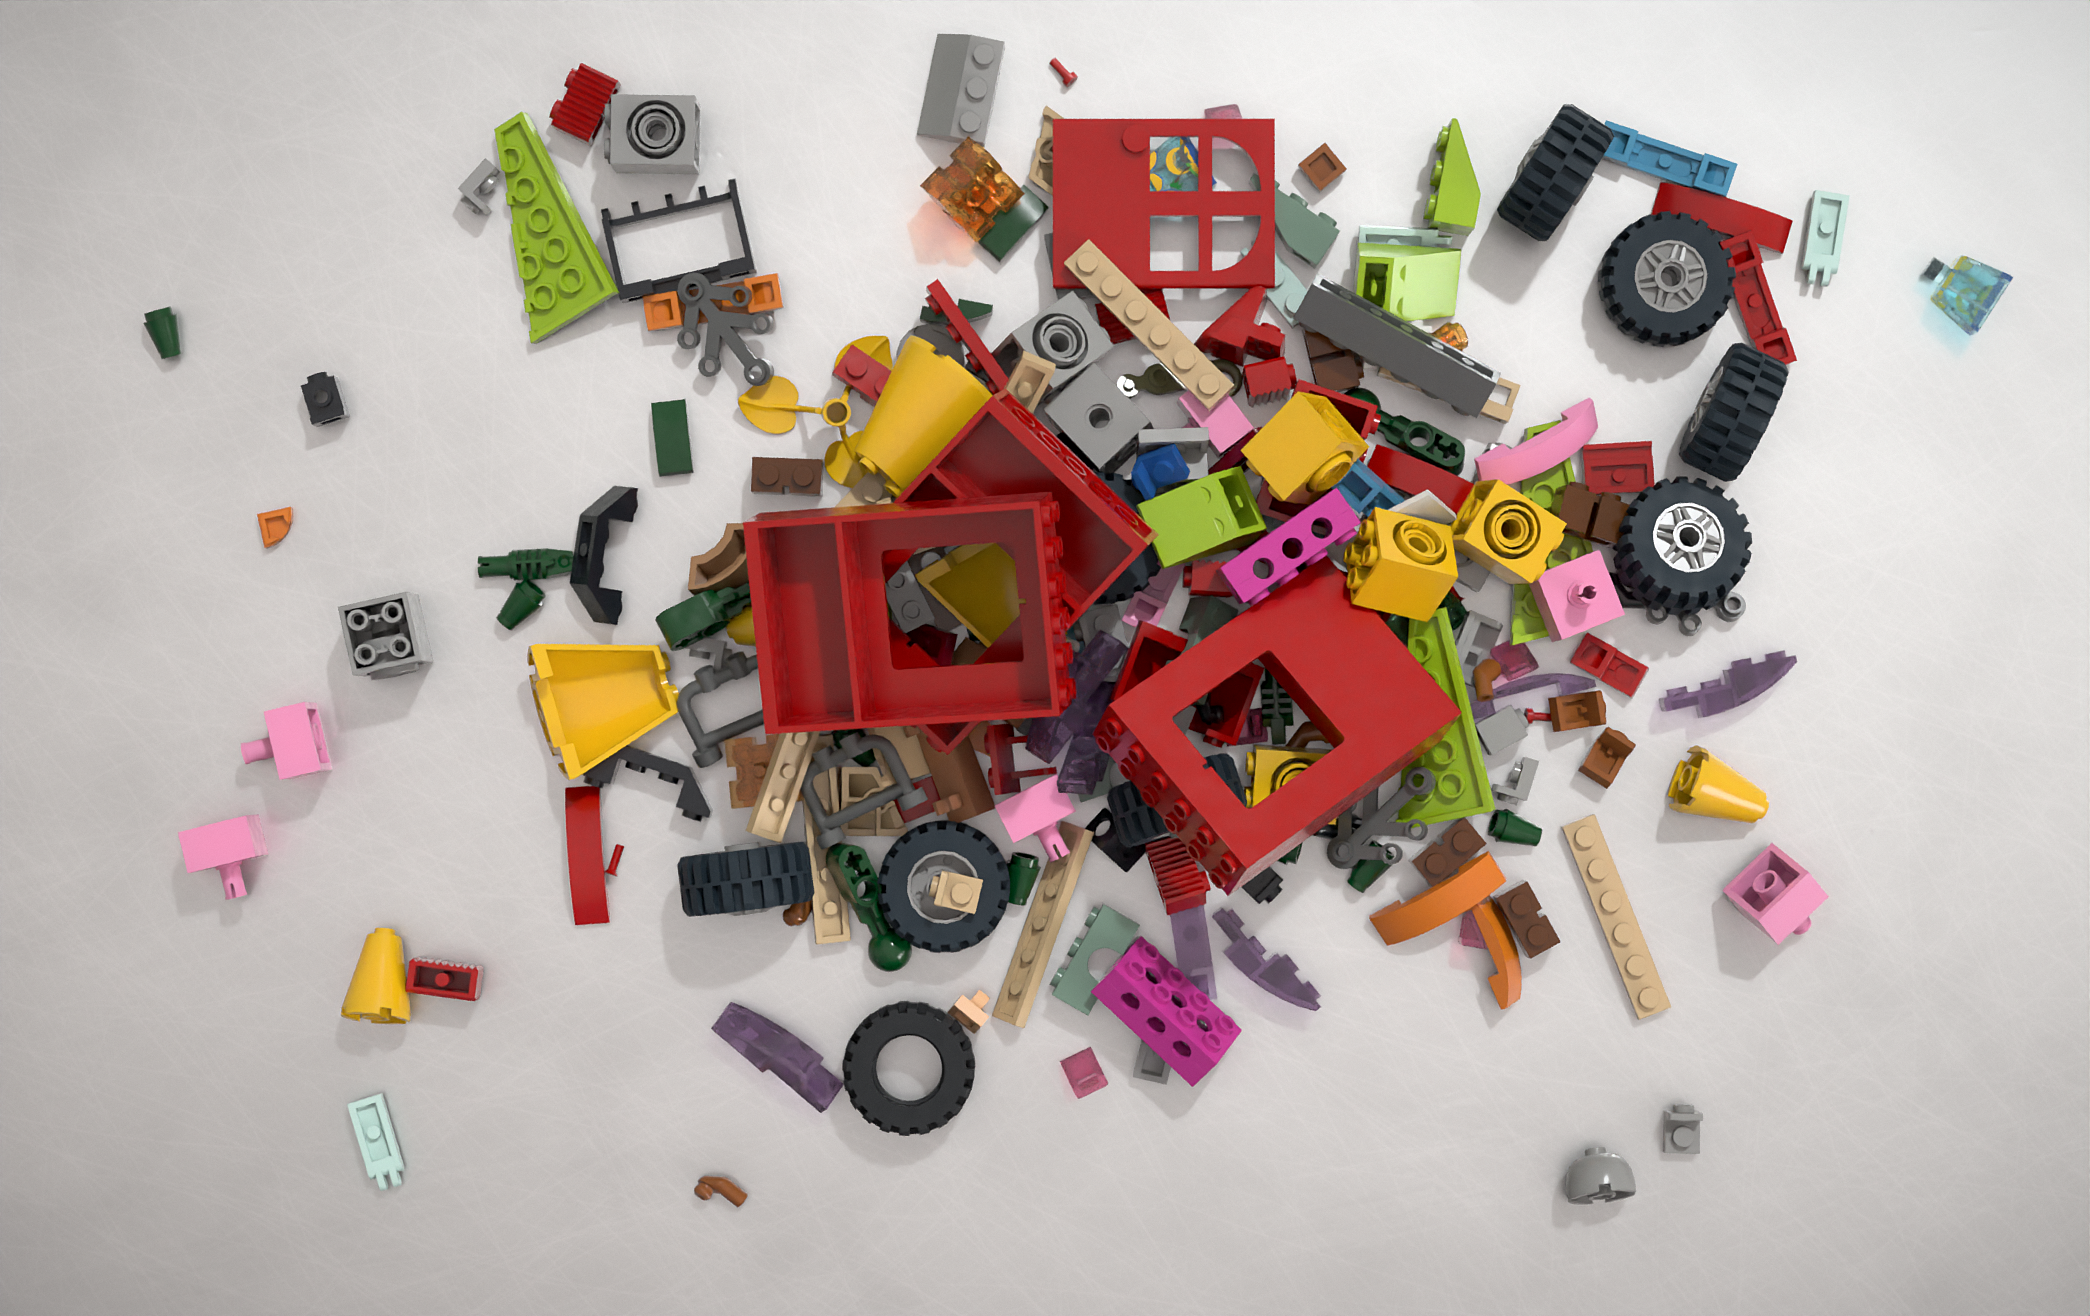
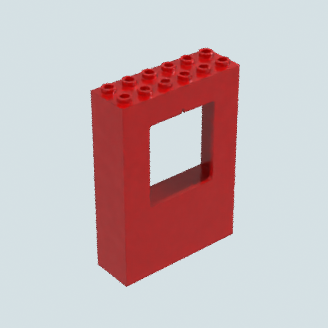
[882,388,1159,755]
[743,492,1076,734]
[1093,555,1462,896]

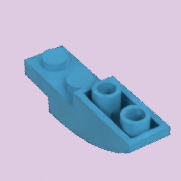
[1331,458,1405,517]

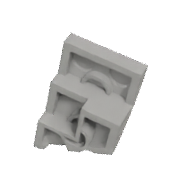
[1136,427,1209,495]

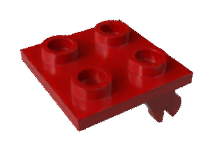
[984,724,1057,795]

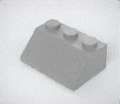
[917,34,1005,149]

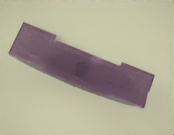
[1470,673,1596,719]
[1170,863,1217,1000]

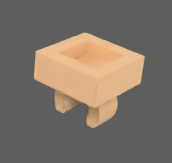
[947,990,990,1034]

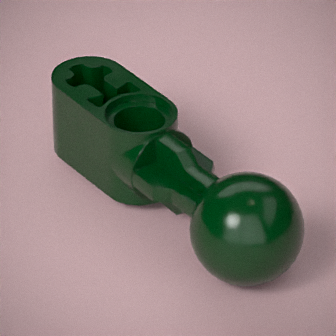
[1344,388,1465,476]
[655,580,751,651]
[826,842,912,972]

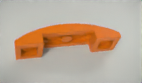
[642,273,784,331]
[1369,851,1507,946]
[1463,895,1522,1010]

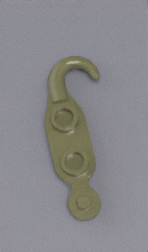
[1116,359,1242,399]

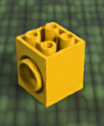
[1241,391,1369,505]
[1450,479,1567,584]
[1343,507,1458,622]
[1244,744,1336,825]

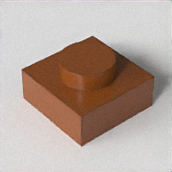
[1298,143,1347,193]

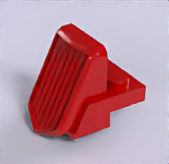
[1194,286,1285,367]

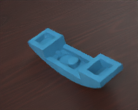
[1603,120,1738,197]

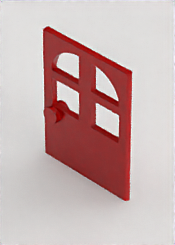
[1053,119,1275,289]

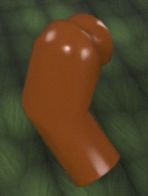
[1472,658,1502,702]
[1285,721,1329,748]
[783,901,812,926]
[694,1176,748,1207]

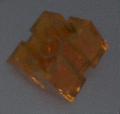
[920,136,1025,243]
[724,734,802,809]

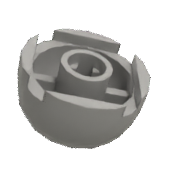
[1566,1147,1636,1205]

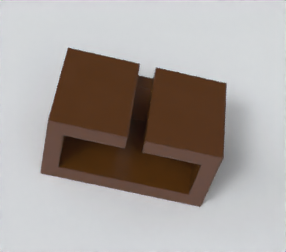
[1302,329,1364,392]
[751,457,824,496]
[1550,482,1630,548]
[1408,817,1487,887]
[1493,880,1561,959]

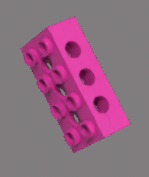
[1216,488,1361,606]
[1091,936,1242,1087]

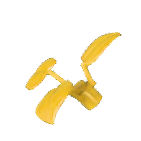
[738,336,893,488]

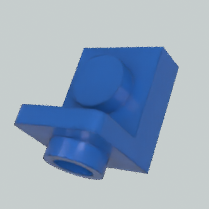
[1131,443,1190,500]

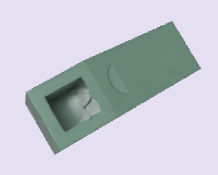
[1249,173,1340,269]

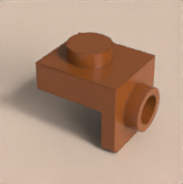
[1548,690,1607,732]
[1578,727,1636,789]

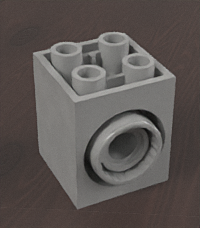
[604,94,700,174]
[991,291,1114,407]
[1043,362,1154,473]
[338,592,433,680]

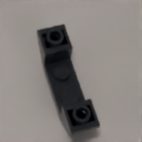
[570,486,638,625]
[582,745,713,822]

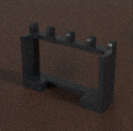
[601,178,757,304]

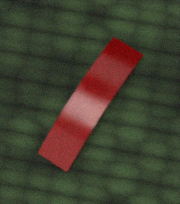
[1651,182,1793,254]
[1719,230,1797,365]
[1367,444,1474,515]
[565,786,610,925]

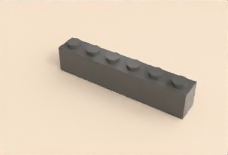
[1293,273,1501,418]

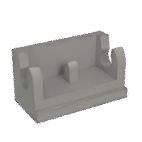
[1455,610,1503,688]

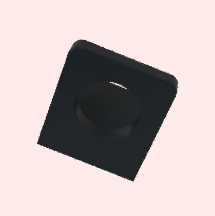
[1085,808,1146,872]

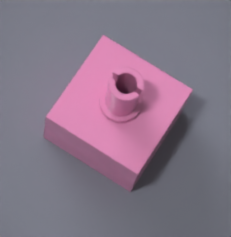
[1176,391,1254,458]
[1529,550,1625,642]
[241,702,332,780]
[995,774,1076,863]
[178,814,268,900]
[1722,843,1829,945]

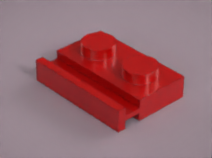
[1581,441,1655,495]

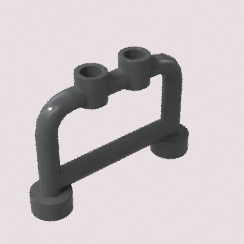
[677,651,764,768]
[800,732,928,850]

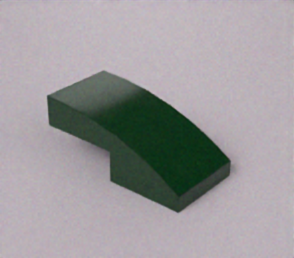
[974,185,1049,262]
[920,299,993,325]
[651,399,694,477]

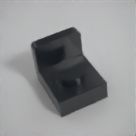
[1242,866,1283,904]

